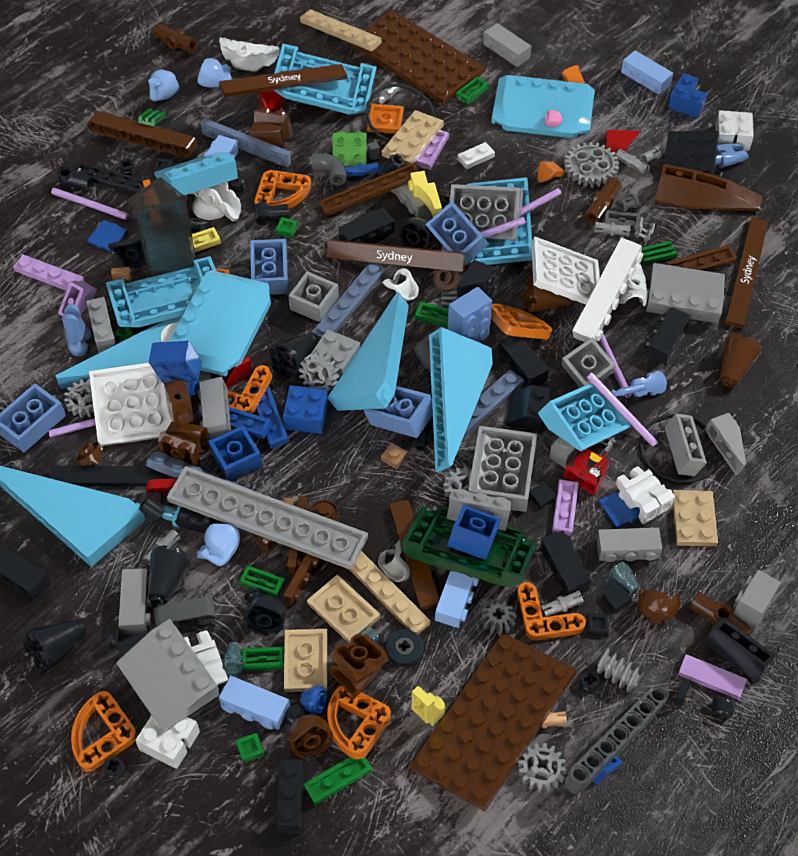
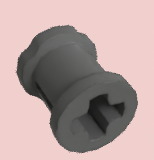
[616,193,639,212]

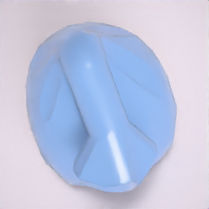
[197,58,232,87]
[148,69,179,101]
[197,524,241,566]

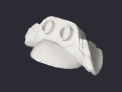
[219,37,279,71]
[191,182,241,221]
[618,263,649,306]

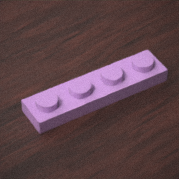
[13,255,85,291]

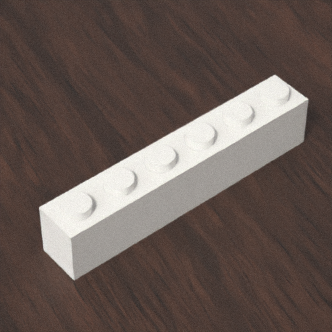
[573,238,643,342]

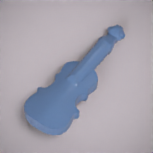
[611,371,667,397]

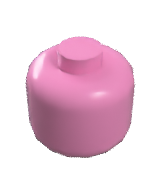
[545,110,563,128]

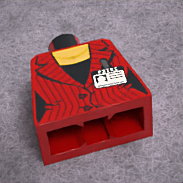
[564,448,609,495]

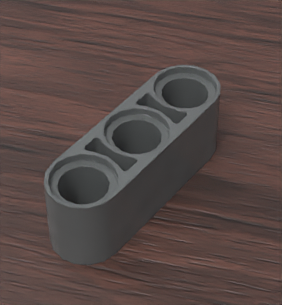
[153,597,216,629]

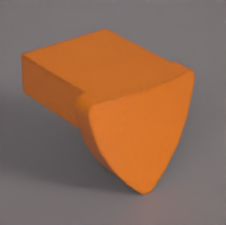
[561,65,585,84]
[538,161,565,182]

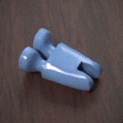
[715,143,749,168]
[62,304,92,356]

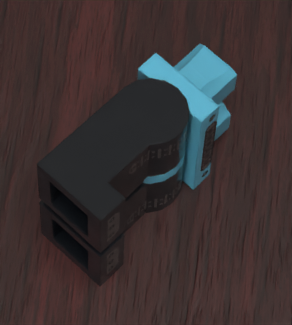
[162,489,216,533]

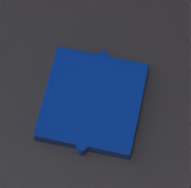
[87,220,128,252]
[599,491,640,529]

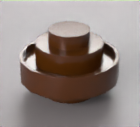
[433,269,460,291]
[76,442,103,466]
[309,500,339,521]

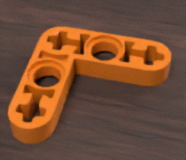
[227,365,272,414]
[517,582,586,640]

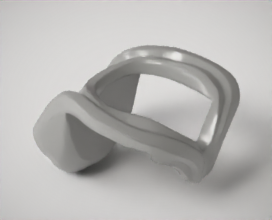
[378,540,410,582]

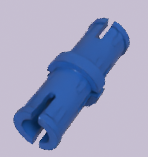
[345,162,379,178]

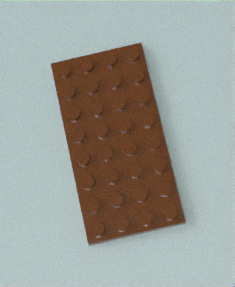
[350,10,486,105]
[410,633,577,812]

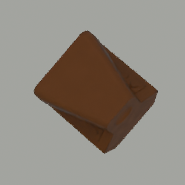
[250,108,292,149]
[158,421,210,467]
[329,633,389,697]

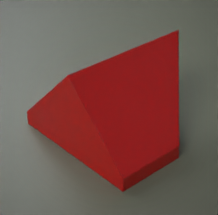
[258,90,284,112]
[605,130,641,155]
[222,356,252,389]

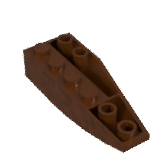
[655,164,762,211]

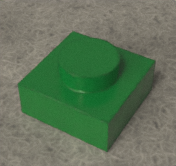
[276,217,298,238]
[236,733,264,763]

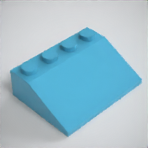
[154,152,238,199]
[538,383,631,451]

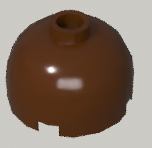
[638,590,681,625]
[288,714,333,759]

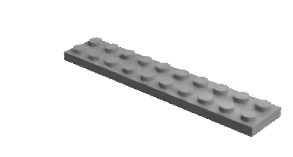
[167,466,368,570]

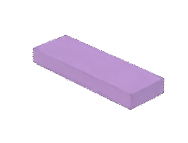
[415,130,449,170]
[552,479,579,536]
[678,654,747,700]

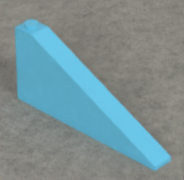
[327,292,409,411]
[55,316,182,389]
[429,327,493,473]
[0,466,145,567]

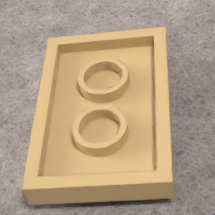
[672,490,718,547]
[307,575,380,643]
[284,629,327,692]

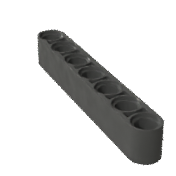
[565,685,668,794]

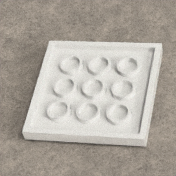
[531,237,600,304]
[89,363,172,447]

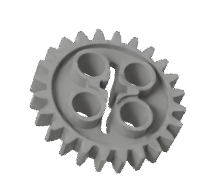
[564,142,619,187]

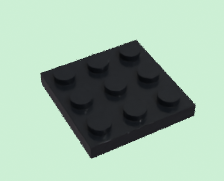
[663,131,720,175]

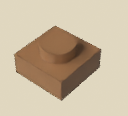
[111,267,132,284]
[381,443,408,469]

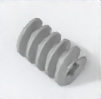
[597,648,645,693]

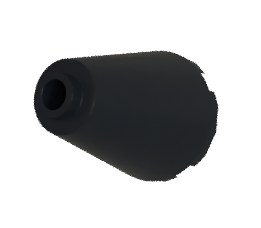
[148,545,191,606]

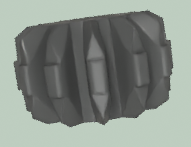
[480,599,516,637]

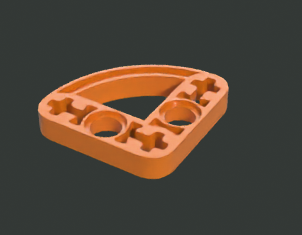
[255,170,311,209]
[491,304,552,339]
[328,686,391,759]
[71,691,137,772]

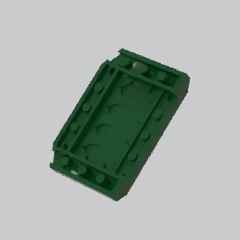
[402,506,538,588]

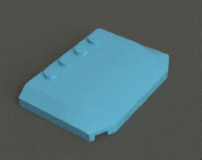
[274,44,376,114]
[492,75,595,138]
[467,178,532,265]
[106,256,216,327]
[169,270,271,376]

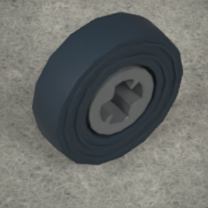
[386,629,423,667]

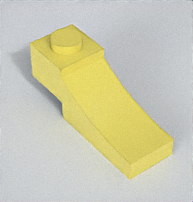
[408,171,442,217]
[411,686,445,726]

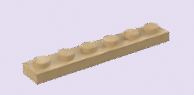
[300,9,382,51]
[349,551,431,634]

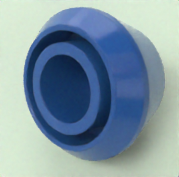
[300,685,328,715]

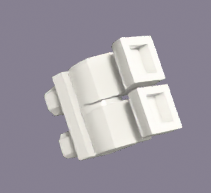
[615,467,675,525]
[184,630,228,686]

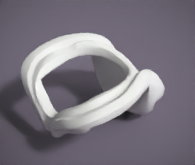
[383,268,419,302]

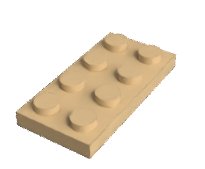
[381,110,444,165]

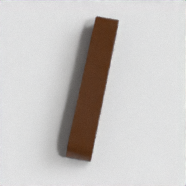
[87,111,198,158]

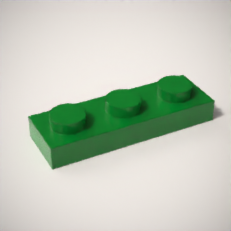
[303,757,372,805]

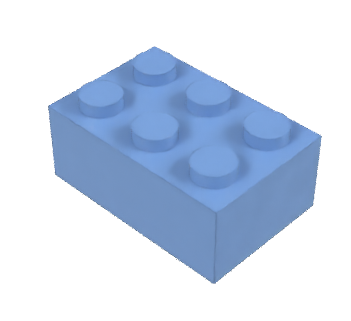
[425,201,489,265]
[250,239,289,295]
[448,287,492,342]
[0,383,66,453]
[364,386,433,438]

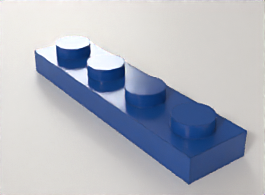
[251,381,290,448]
[197,407,273,439]

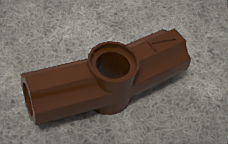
[153,23,197,52]
[585,177,622,224]
[690,592,753,636]

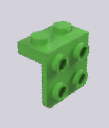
[333,131,367,167]

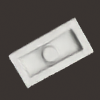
[458,142,495,170]

